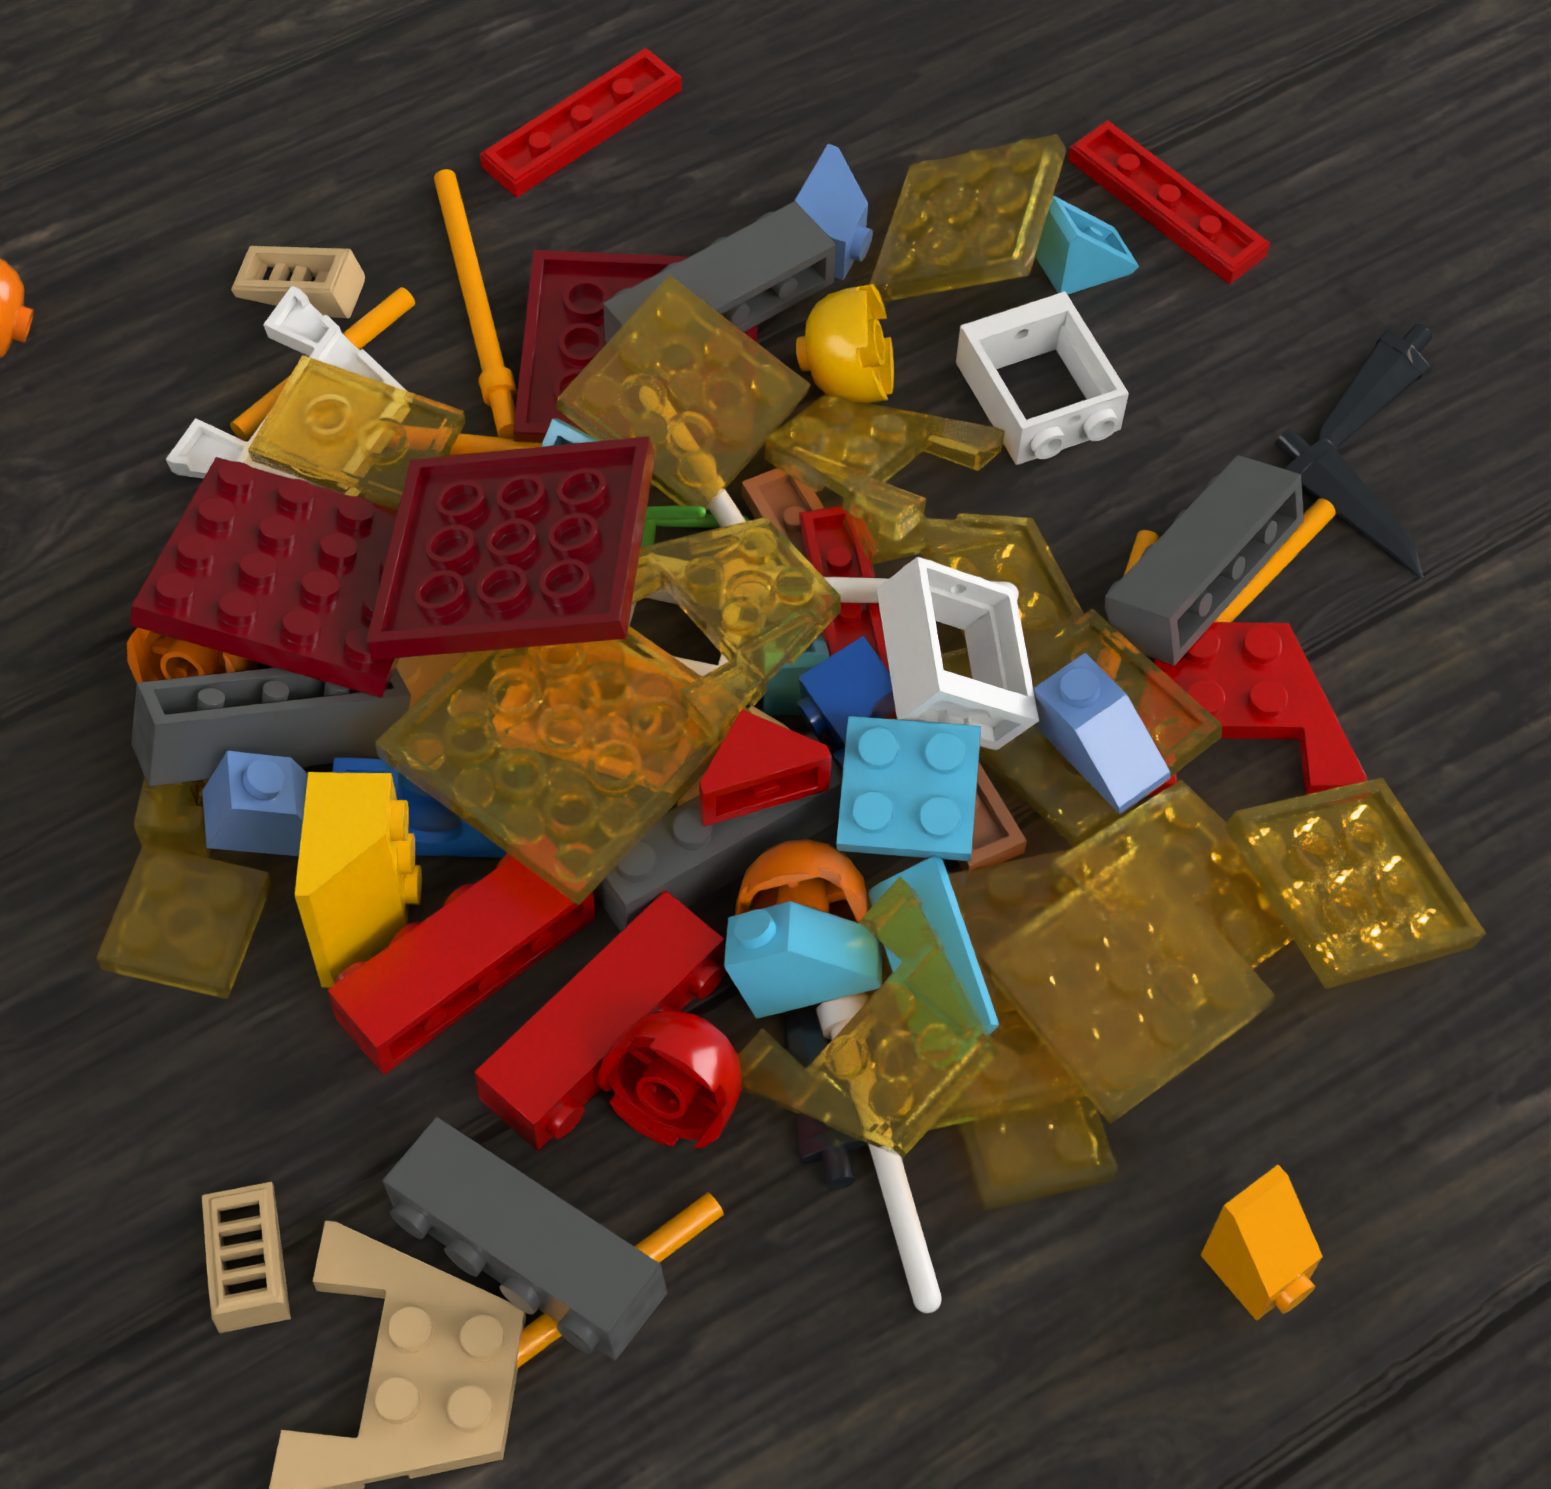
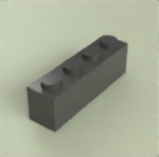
[603,201,836,386]
[1104,455,1304,666]
[131,668,411,786]
[590,732,843,932]
[382,1117,667,1361]

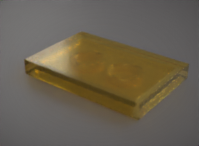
[248,355,466,510]

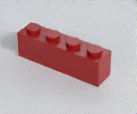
[327,835,595,1075]
[474,890,725,1151]

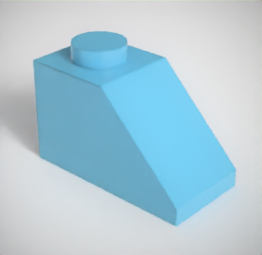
[724,901,883,1019]

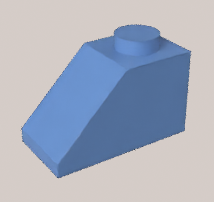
[795,144,873,280]
[1034,653,1170,814]
[202,751,308,856]

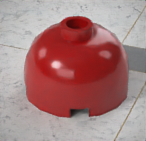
[599,1010,742,1149]

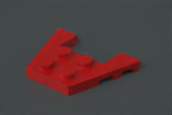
[1138,622,1368,798]

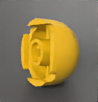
[796,284,894,404]

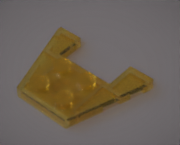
[764,395,1005,542]
[843,506,1085,679]
[632,517,841,743]
[738,877,998,1158]

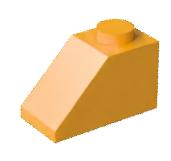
[1201,1165,1323,1321]

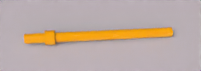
[434,169,518,438]

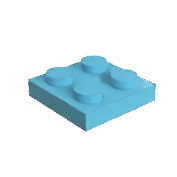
[836,716,981,861]

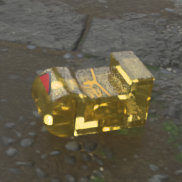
[134,777,211,858]

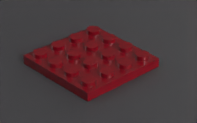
[513,250,758,456]
[366,436,655,660]
[130,457,400,698]

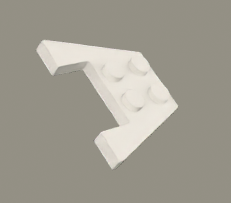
[166,286,415,496]

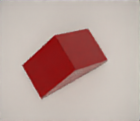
[699,710,832,827]

